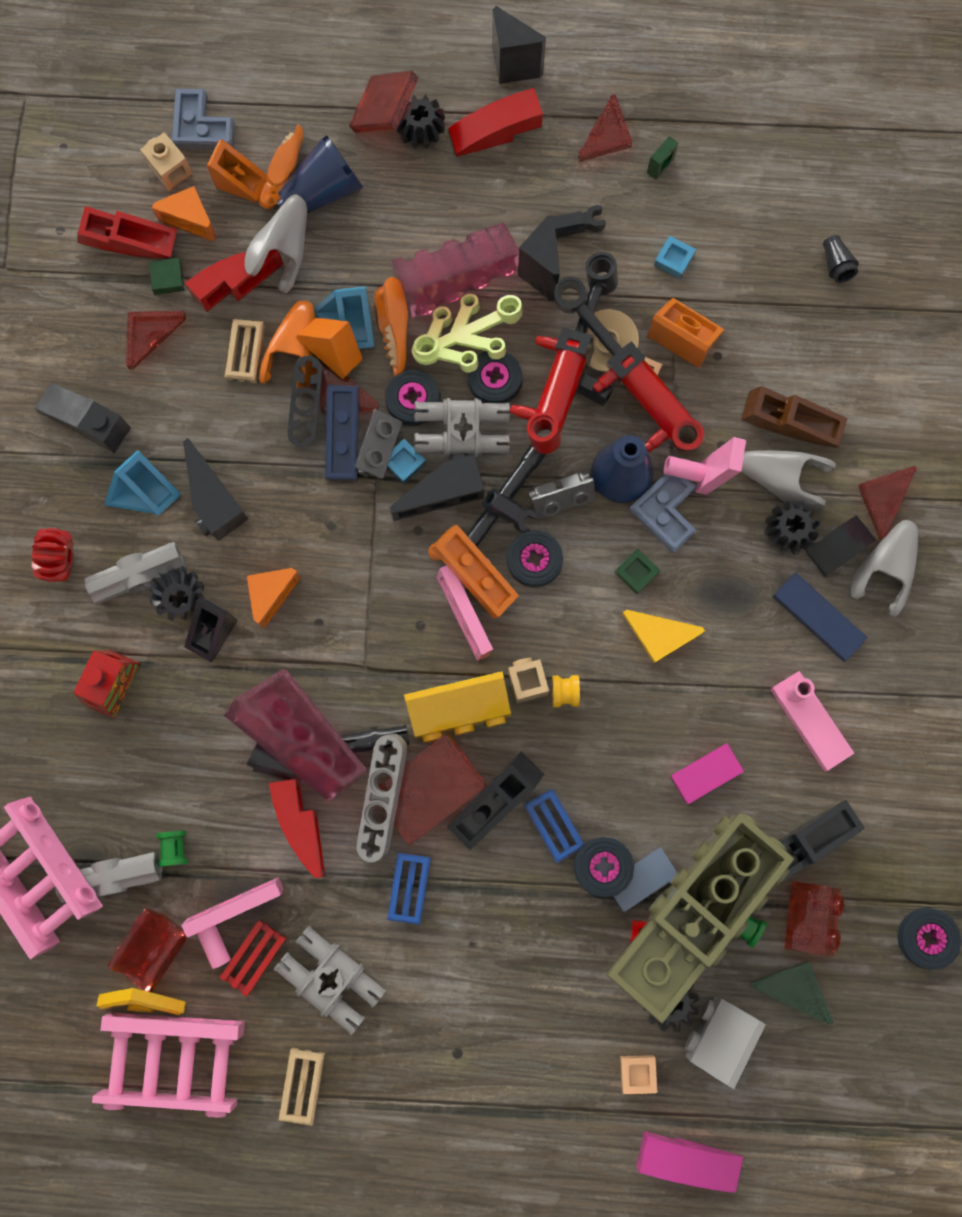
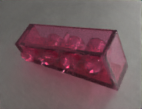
[391,222,519,318]
[224,668,367,802]

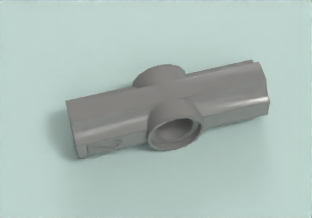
[84,542,186,605]
[55,852,163,903]

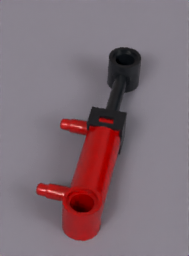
[510,252,618,454]
[554,277,704,453]

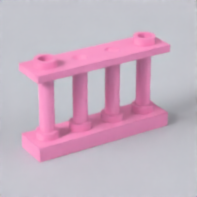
[0,797,103,960]
[92,1012,245,1118]

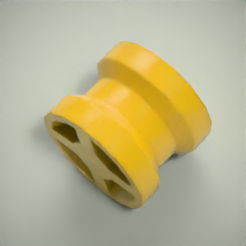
[552,675,580,708]

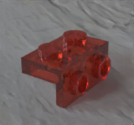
[785,881,844,956]
[107,908,187,993]

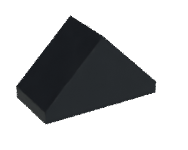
[806,515,876,577]
[184,597,237,662]

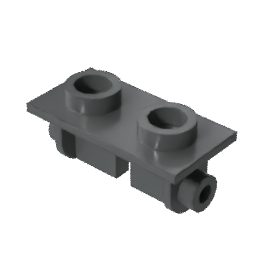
[354,409,402,479]
[528,472,595,519]

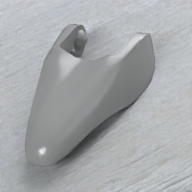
[245,194,307,294]
[741,450,836,510]
[850,520,918,617]

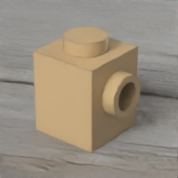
[140,132,193,191]
[508,658,549,704]

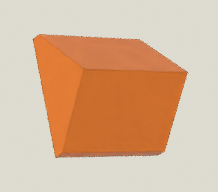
[647,298,724,368]

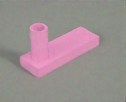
[664,437,746,495]
[436,559,493,661]
[770,671,855,771]
[181,877,284,969]

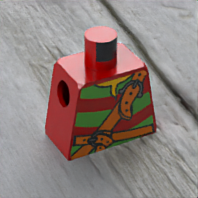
[74,650,141,718]

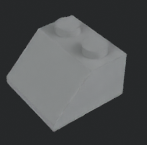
[685,995,766,1089]

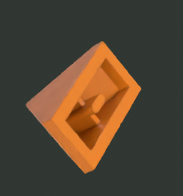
[207,139,267,202]
[152,186,217,242]
[296,318,363,379]
[247,568,301,629]

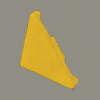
[622,610,705,663]
[97,988,186,1016]

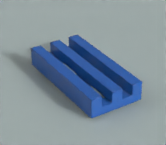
[524,789,584,863]
[387,853,431,925]

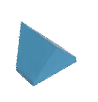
[314,286,375,349]
[104,450,181,516]

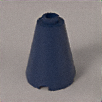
[277,135,363,213]
[591,435,654,503]

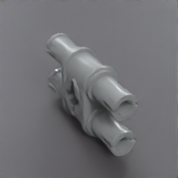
[414,398,510,458]
[273,925,387,1035]

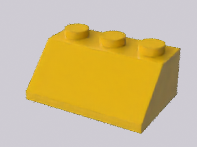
[404,671,511,743]

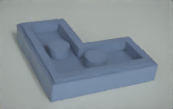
[172,89,235,149]
[629,474,697,553]
[595,837,677,912]

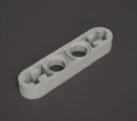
[357,734,407,862]

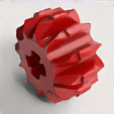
[31,528,74,582]

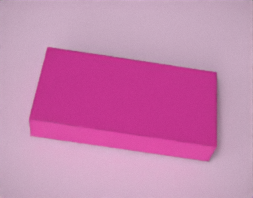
[670,743,744,805]

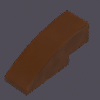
[741,386,847,448]

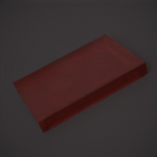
[379,733,487,846]

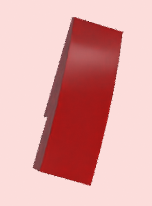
[448,88,543,157]
[77,206,177,259]
[185,249,284,312]
[269,779,326,878]

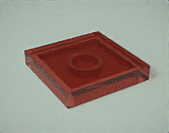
[349,70,419,133]

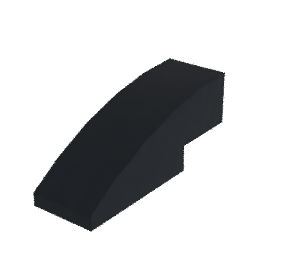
[778,800,865,883]

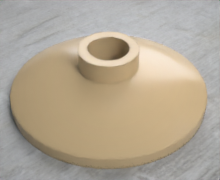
[587,309,639,372]

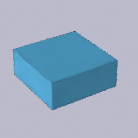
[654,235,696,279]
[387,439,426,484]

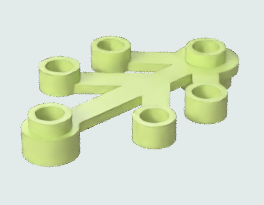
[412,294,523,373]

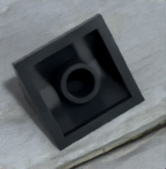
[492,6,546,84]
[518,215,560,301]

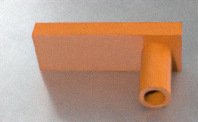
[428,525,519,618]

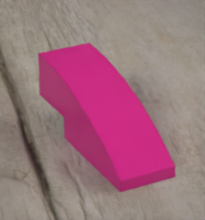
[636,1131,743,1193]

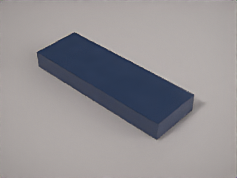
[325,385,359,481]
[772,572,868,662]

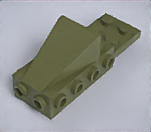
[606,813,794,1023]

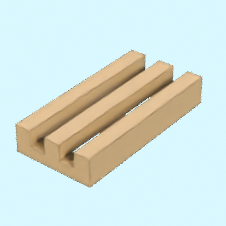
[225,319,265,383]
[279,1048,325,1126]

